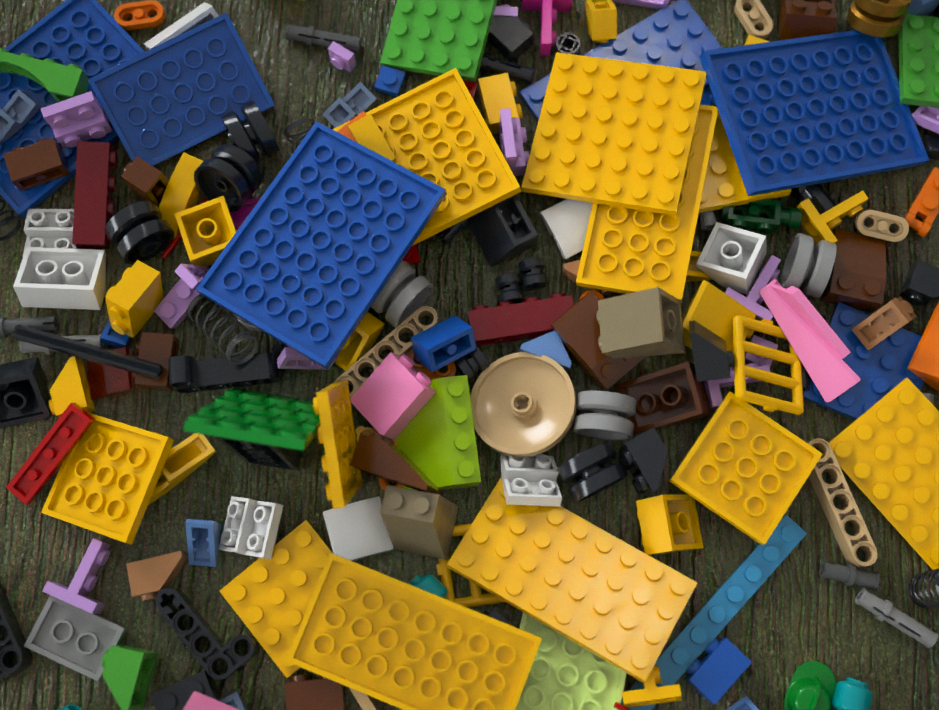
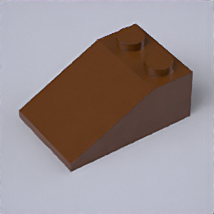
[821,228,887,313]
[550,291,646,390]
[615,361,712,435]
[350,432,442,496]

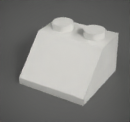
[696,222,767,295]

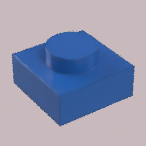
[374,65,406,97]
[100,319,132,350]

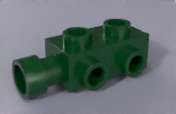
[720,198,802,234]

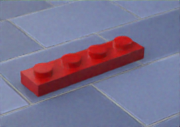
[6,403,96,505]

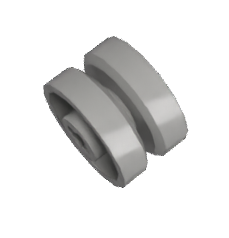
[780,233,837,299]
[371,261,434,328]
[573,391,637,440]

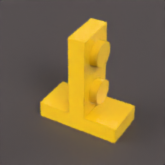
[796,190,869,245]
[622,666,682,708]

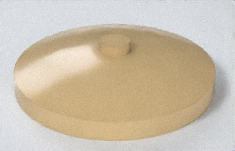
[470,352,577,457]

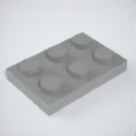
[24,595,127,682]

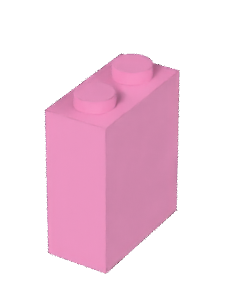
[350,352,436,439]

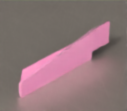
[759,279,861,403]

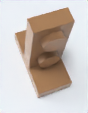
[851,296,917,350]

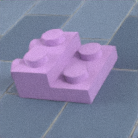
[41,91,113,148]
[499,108,529,176]

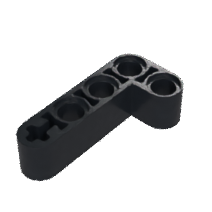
[168,352,280,393]
[0,582,32,683]
[155,588,259,680]

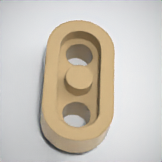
[734,0,773,40]
[855,209,909,242]

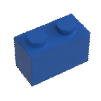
[410,315,476,372]
[684,638,752,705]

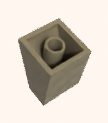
[596,287,685,359]
[380,485,459,560]

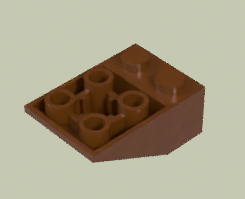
[778,0,838,40]

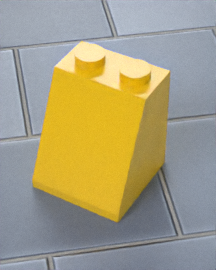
[682,280,756,356]

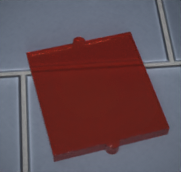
[87,346,133,400]

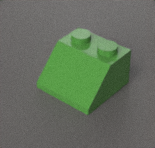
[101,645,158,710]

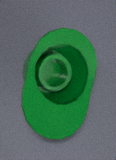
[783,661,837,710]

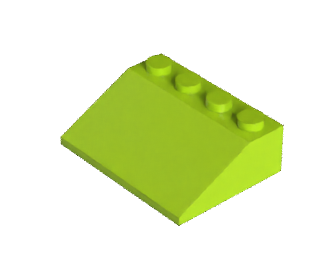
[394,375,481,491]

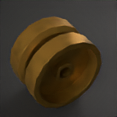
[846,0,912,38]

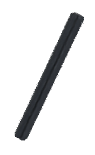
[12,325,164,379]

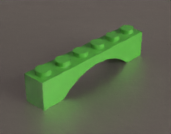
[0,48,89,103]

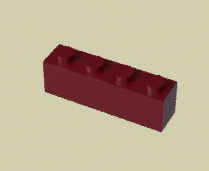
[72,141,118,250]
[468,293,574,347]

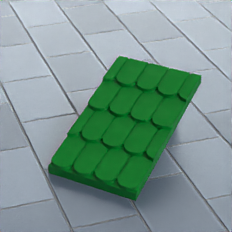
[183,388,321,471]

